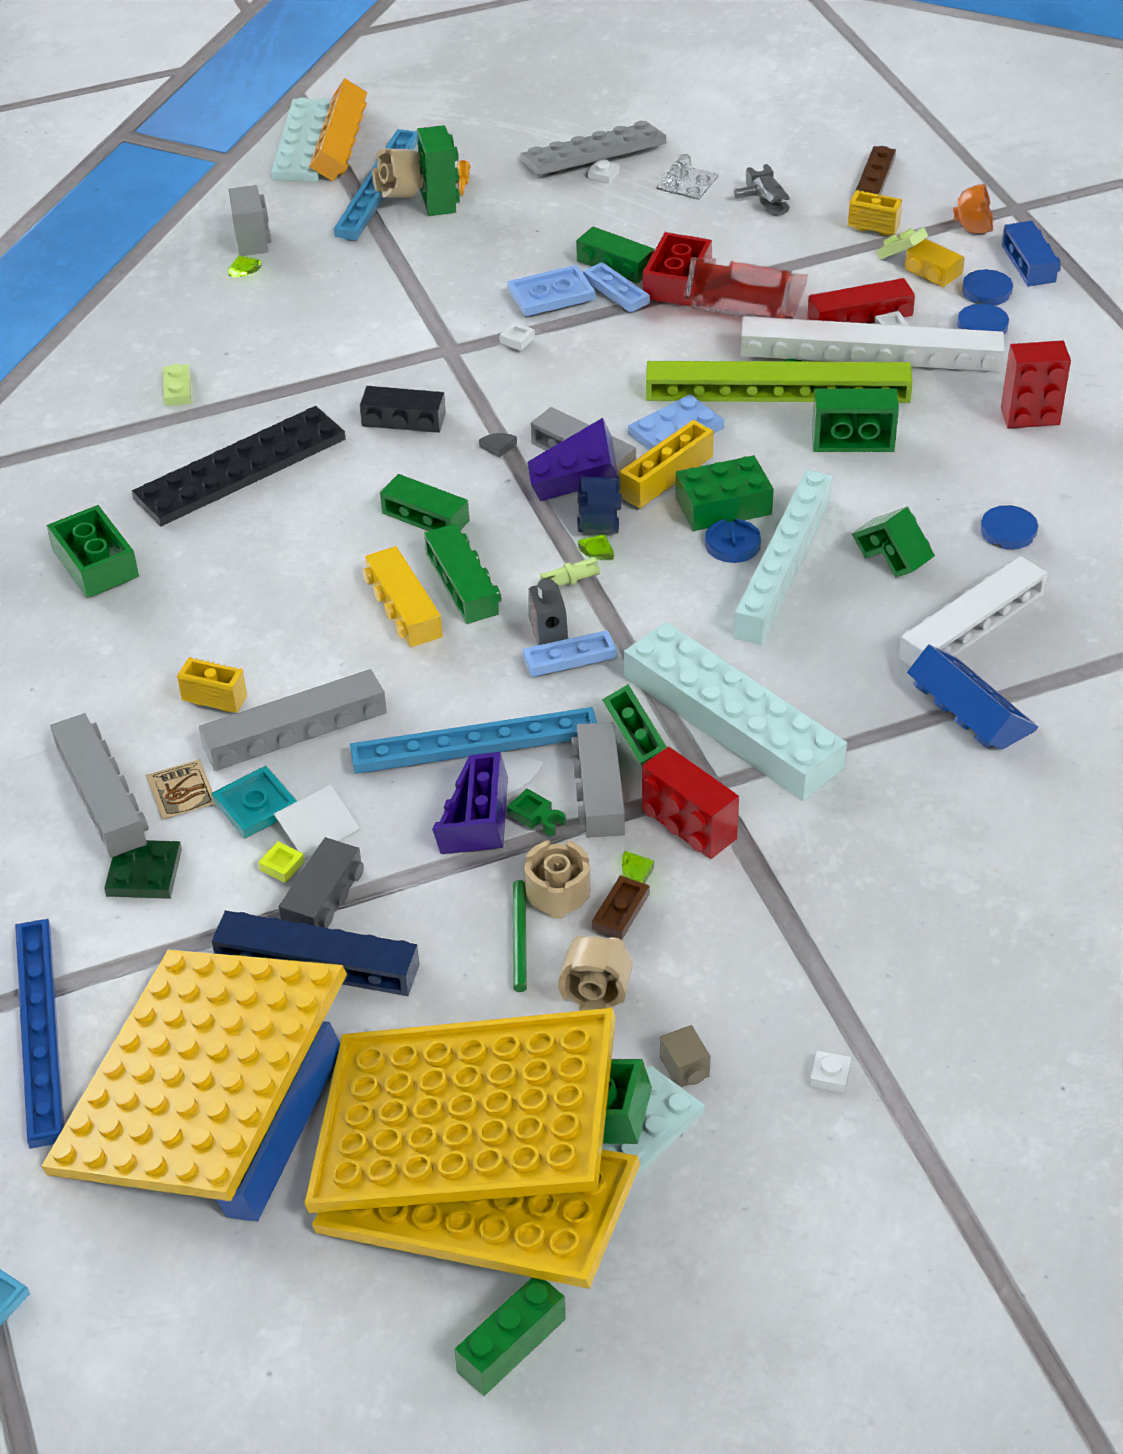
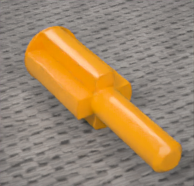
[456,160,471,196]

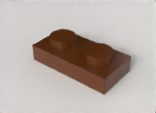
[592,875,650,940]

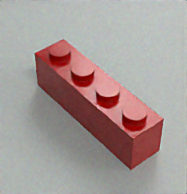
[807,278,915,324]

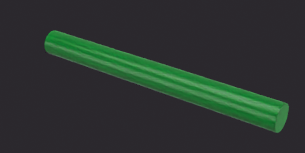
[513,880,527,992]

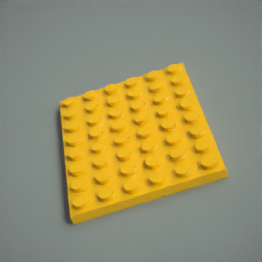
[41,949,347,1201]
[304,1008,616,1213]

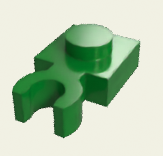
[507,788,566,836]

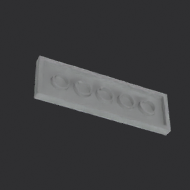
[521,121,667,175]

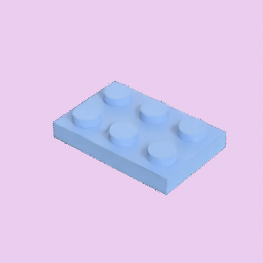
[507,265,595,317]
[628,394,724,450]

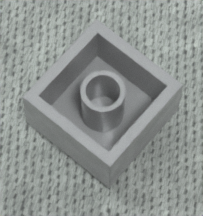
[228,185,271,257]

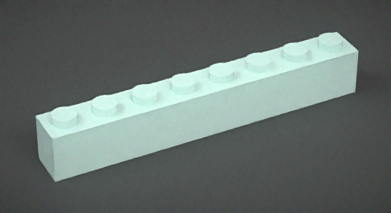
[734,470,833,645]

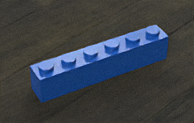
[216,1021,340,1222]

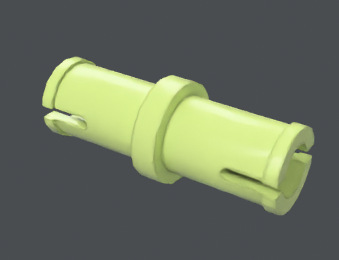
[540,557,600,586]

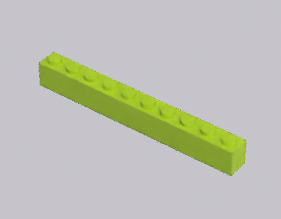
[646,361,913,403]

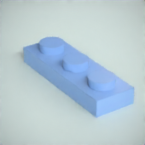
[583,262,650,313]
[523,630,617,677]

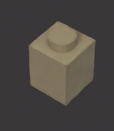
[660,1025,710,1087]

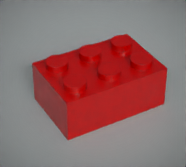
[643,232,712,306]
[1000,340,1071,429]
[642,746,739,860]

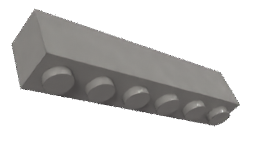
[199,669,387,771]
[50,713,149,858]

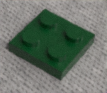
[104,840,182,899]

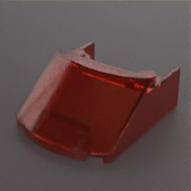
[685,257,808,319]

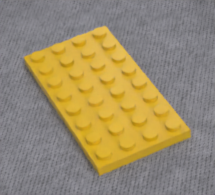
[312,1149,640,1289]

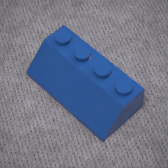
[907,644,1039,750]

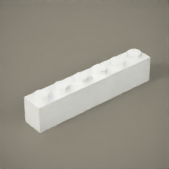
[899,556,1047,666]

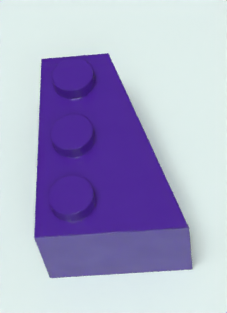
[527,417,619,501]
[432,752,508,854]

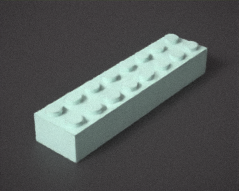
[624,622,847,801]

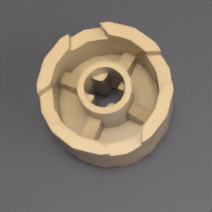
[372,148,424,198]
[524,840,591,918]
[558,936,633,1011]

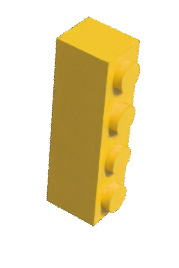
[619,420,714,509]
[363,546,443,648]

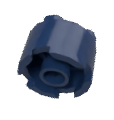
[577,477,622,534]

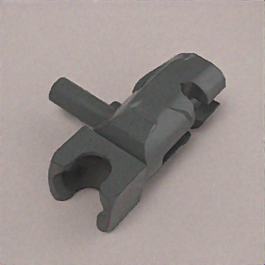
[734,164,790,216]

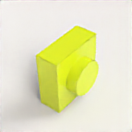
[258,841,305,883]

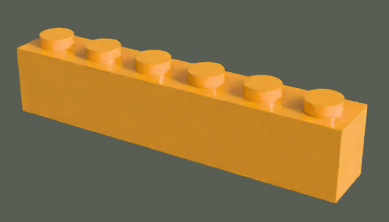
[309,78,367,181]

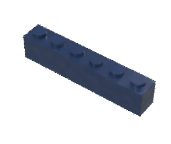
[212,910,420,996]

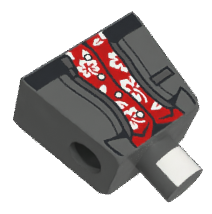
[528,579,568,646]

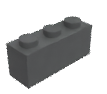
[278,837,364,928]

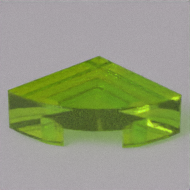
[228,255,262,277]
[578,534,614,560]
[622,851,654,884]

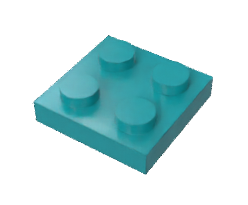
[212,765,297,839]

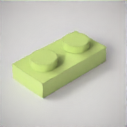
[876,227,928,259]
[163,364,192,406]

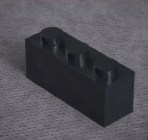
[360,386,446,433]

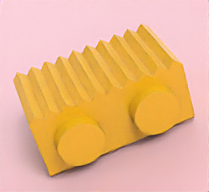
[848,190,902,236]
[905,238,965,288]
[177,657,248,713]

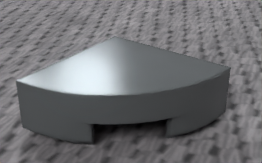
[479,433,517,457]

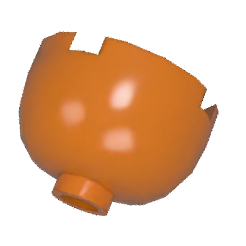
[953,184,993,234]

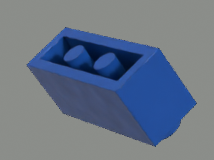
[1001,221,1061,287]

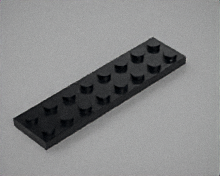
[131,406,346,527]

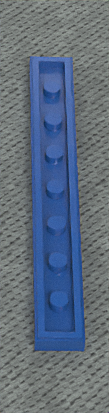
[15,919,64,1149]

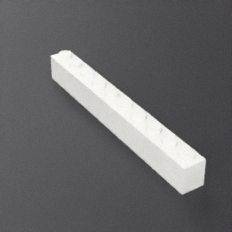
[740,316,1005,372]

